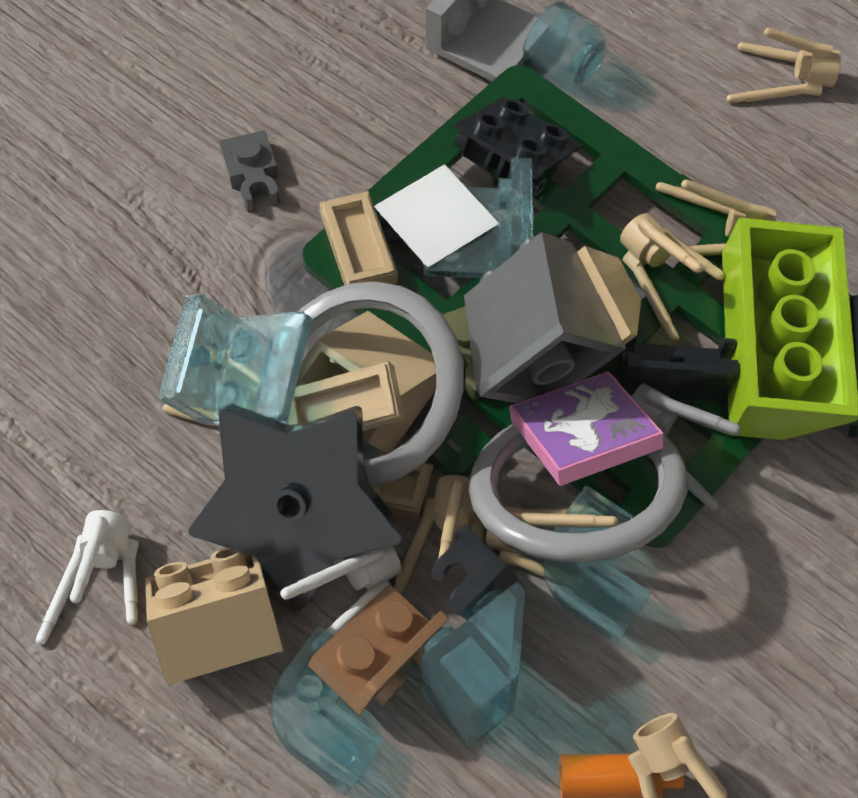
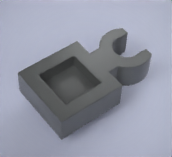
[219,130,279,212]

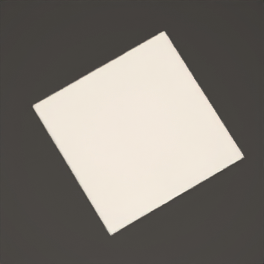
[374,164,499,268]

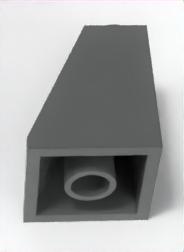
[464,232,626,403]

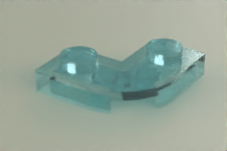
[543,485,651,644]
[271,625,384,795]

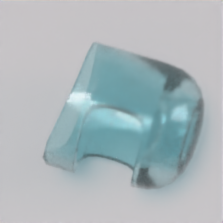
[523,1,606,86]

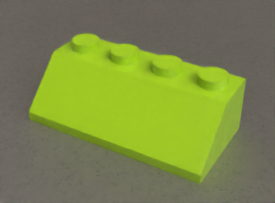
[722,217,858,440]

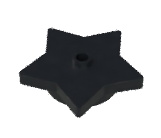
[188,403,407,612]

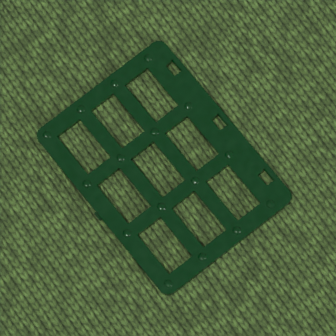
[302,65,852,548]

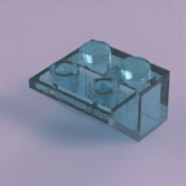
[421,582,525,749]

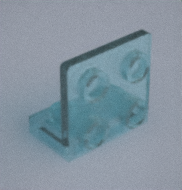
[424,157,533,278]
[157,294,312,425]

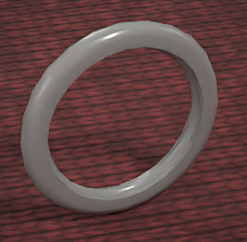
[263,281,464,488]
[468,424,688,563]

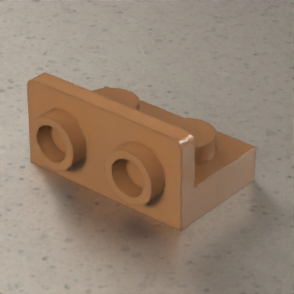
[307,583,450,715]

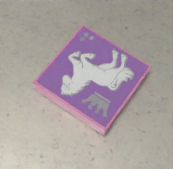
[509,371,663,486]

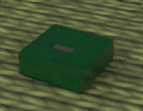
[428,410,491,477]

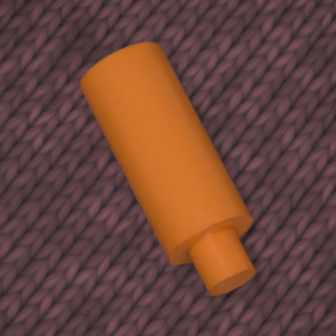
[559,754,684,798]

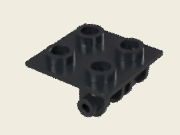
[454,97,583,196]

